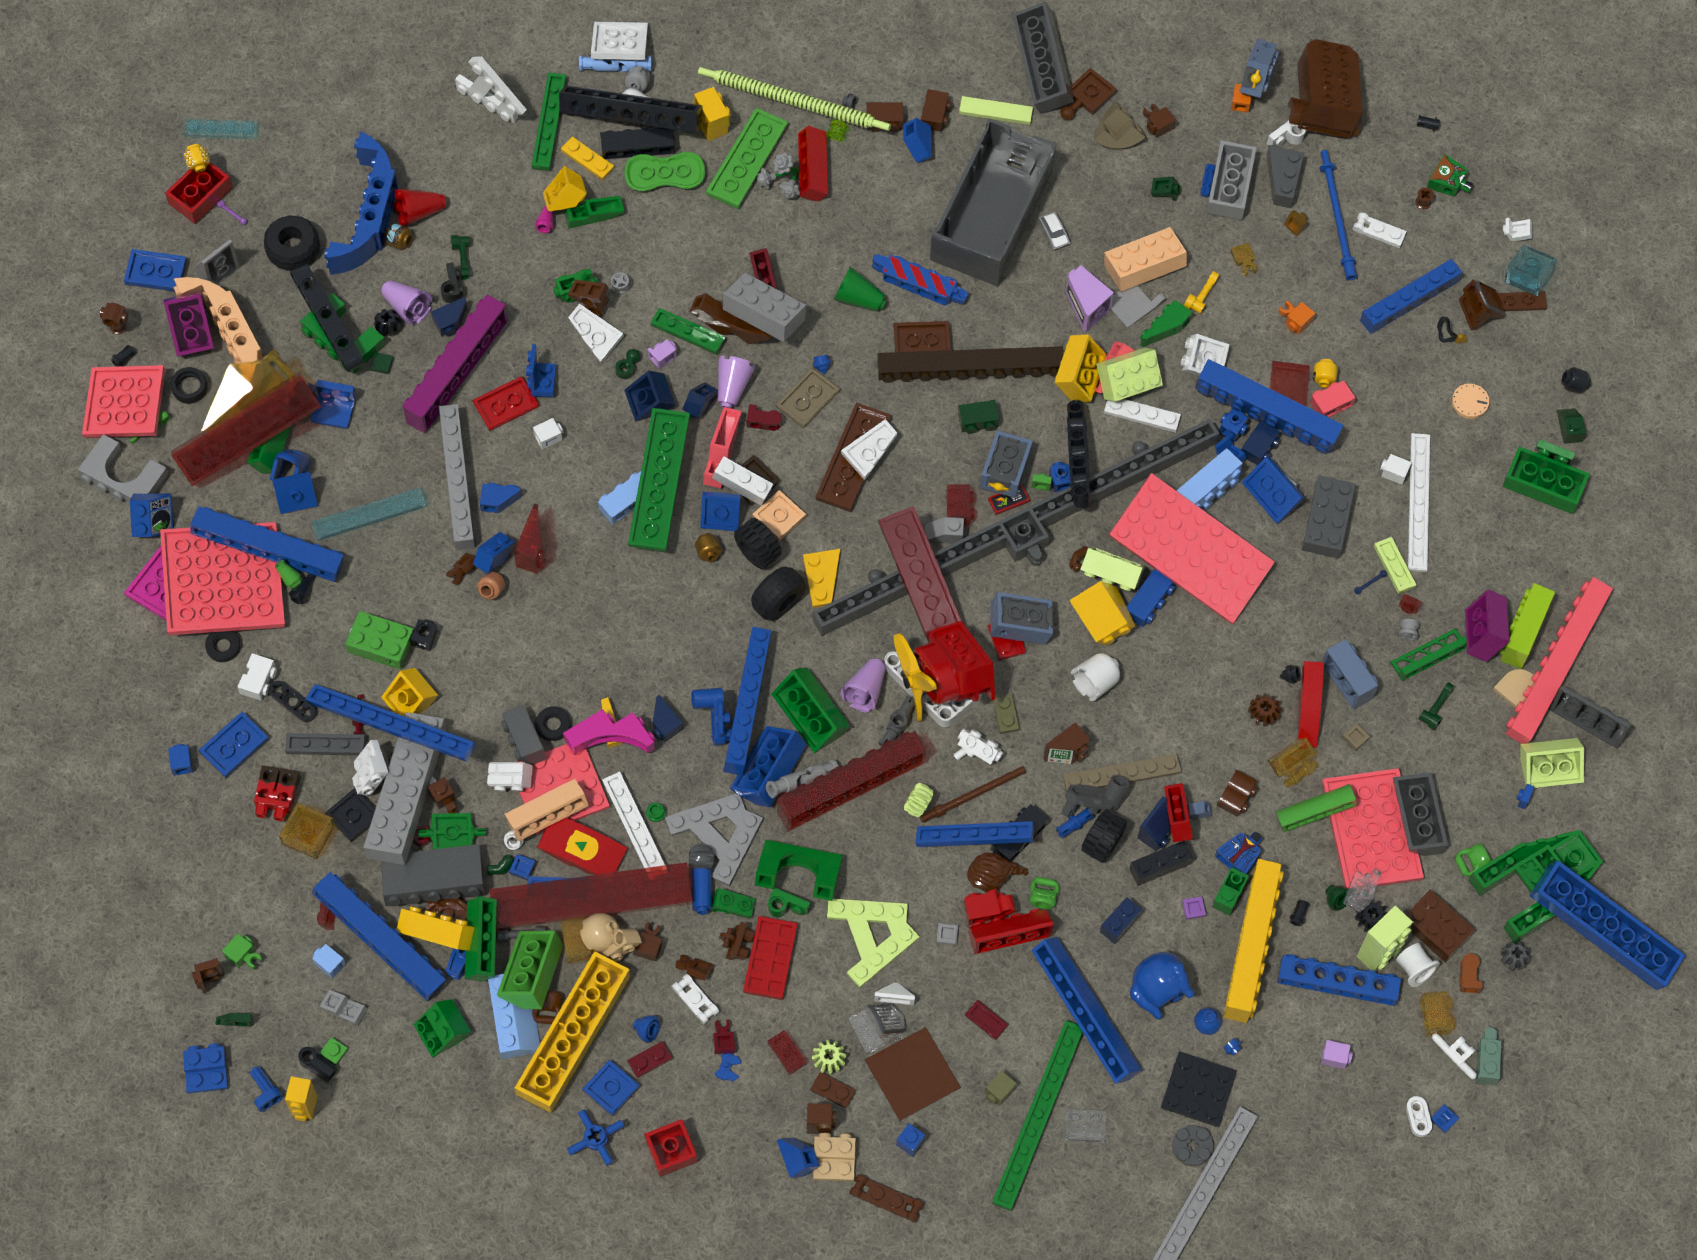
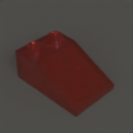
[514,503,546,574]

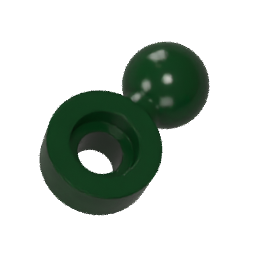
[615,349,641,379]

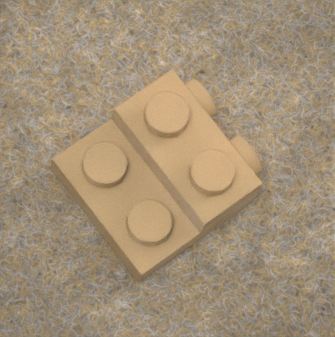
[813,1133,855,1181]

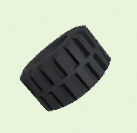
[734,518,782,569]
[1081,809,1127,863]

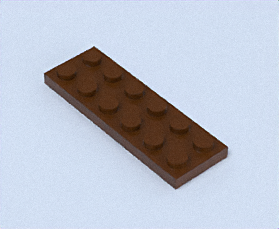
[816,402,891,512]

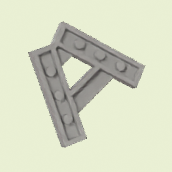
[665,794,763,886]

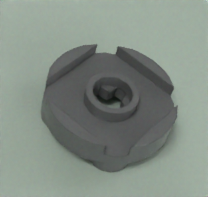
[1172,1125,1213,1166]

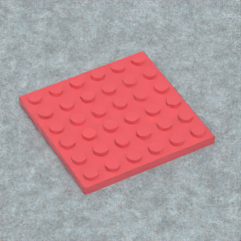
[160,522,285,635]

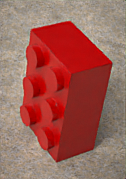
[165,162,233,224]

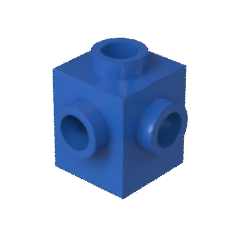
[1219,408,1248,443]

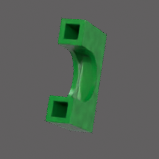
[300,293,386,374]
[755,839,843,901]

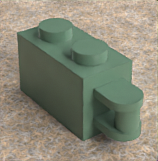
[1476,1027,1501,1085]

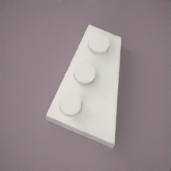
[568,304,624,364]

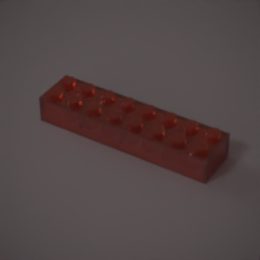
[171,372,322,486]
[777,731,926,832]

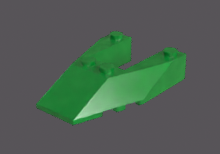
[1469,830,1603,944]

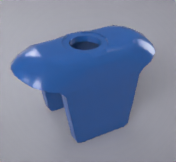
[270,449,311,480]

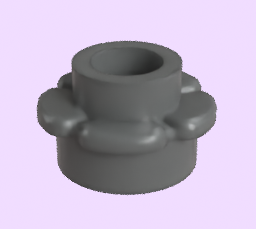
[842,93,857,109]

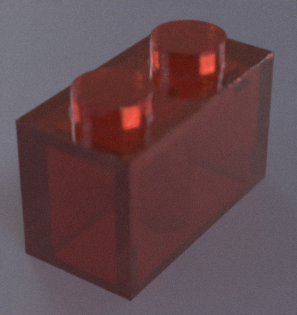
[946,484,974,526]

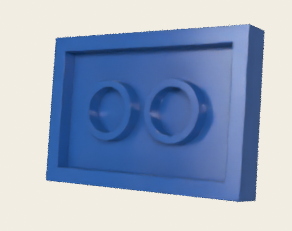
[124,249,187,291]
[1242,456,1305,524]
[198,712,269,778]

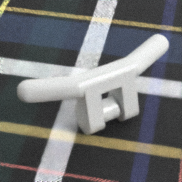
[1432,1033,1477,1079]

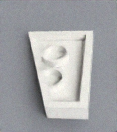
[841,419,897,480]

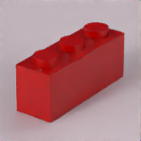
[1164,783,1193,842]

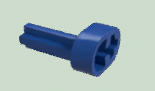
[249,1066,284,1112]

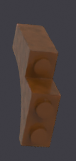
[689,293,773,344]

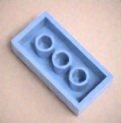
[1177,448,1243,511]

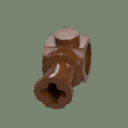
[100,303,128,335]

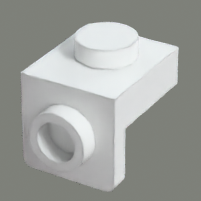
[1503,218,1532,241]

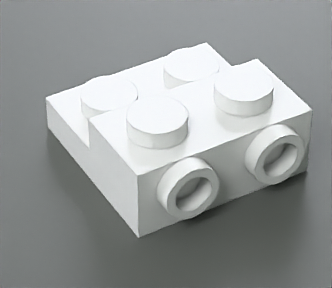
[1181,334,1230,376]
[352,740,388,795]

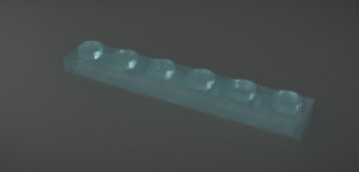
[312,487,427,541]

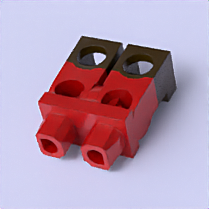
[254,765,301,822]

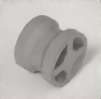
[611,272,629,295]
[1399,619,1419,640]

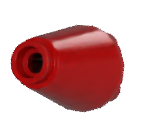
[393,189,446,226]

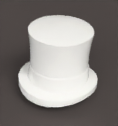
[1396,943,1440,987]

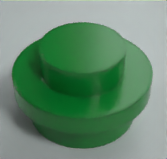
[646,803,666,822]

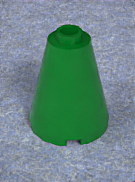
[834,267,887,311]

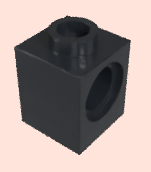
[410,619,438,651]

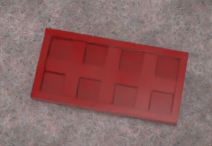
[743,916,798,1000]

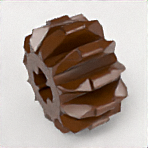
[1248,693,1282,727]

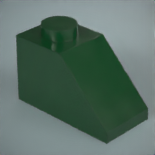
[1557,408,1586,444]

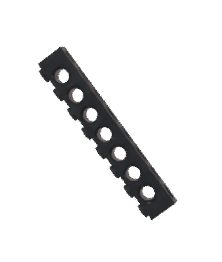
[559,85,702,133]

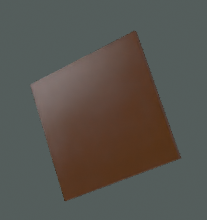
[864,1027,961,1121]

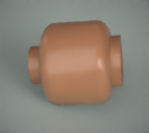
[477,572,505,600]

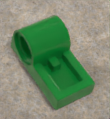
[712,888,755,919]

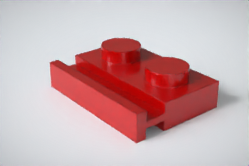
[988,624,1026,661]

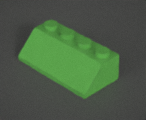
[497,931,563,1009]

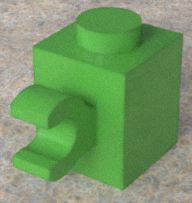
[222,933,263,970]

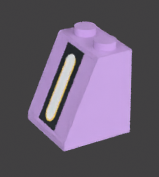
[1066,265,1114,332]

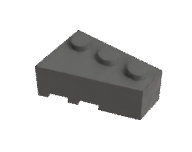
[1266,145,1304,208]

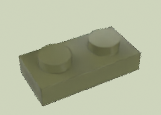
[993,693,1019,734]

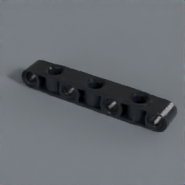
[290,263,364,372]
[1067,400,1091,508]

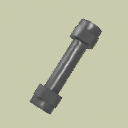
[498,926,546,942]

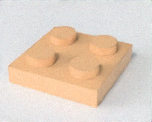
[752,490,806,541]

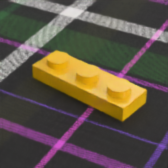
[561,136,614,180]

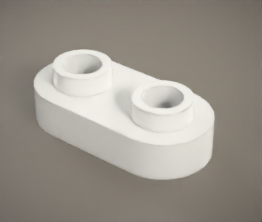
[1406,1096,1432,1137]

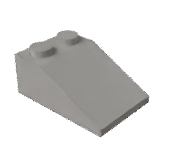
[195,240,240,285]

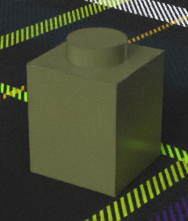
[985,1070,1017,1105]

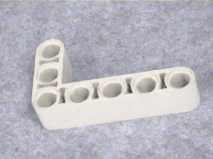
[884,651,982,727]

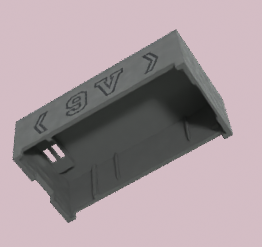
[930,118,1057,286]

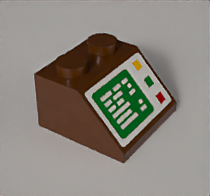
[1043,722,1091,764]

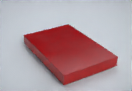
[472,376,539,431]

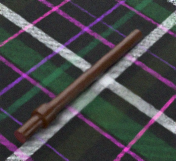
[920,766,1026,823]

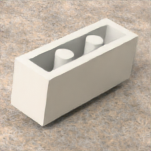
[712,456,773,506]

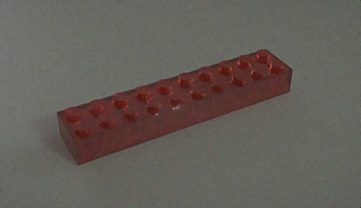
[489,862,692,931]

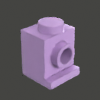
[647,339,677,369]

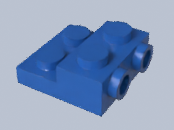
[183,1043,228,1094]

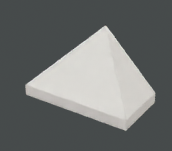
[874,983,915,1005]

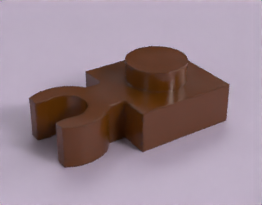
[675,955,713,981]

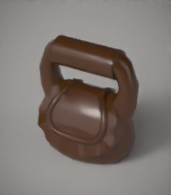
[532,991,562,1024]

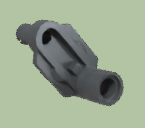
[1062,775,1129,817]

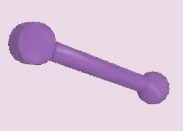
[217,201,247,225]

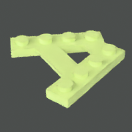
[827,899,919,988]

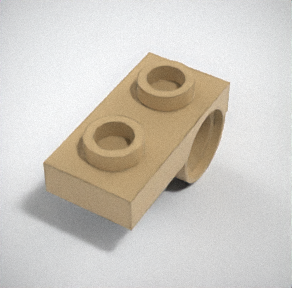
[601,929,642,962]

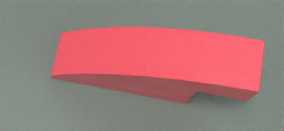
[703,407,742,488]

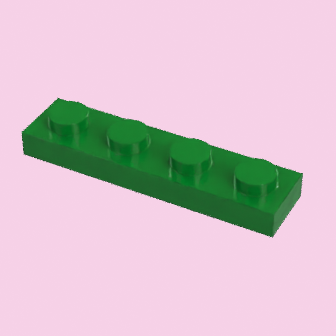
[651,308,725,355]

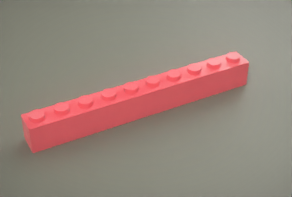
[1505,577,1613,744]

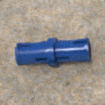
[1056,807,1094,838]

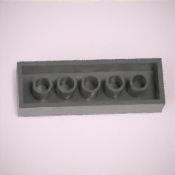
[1012,2,1074,114]

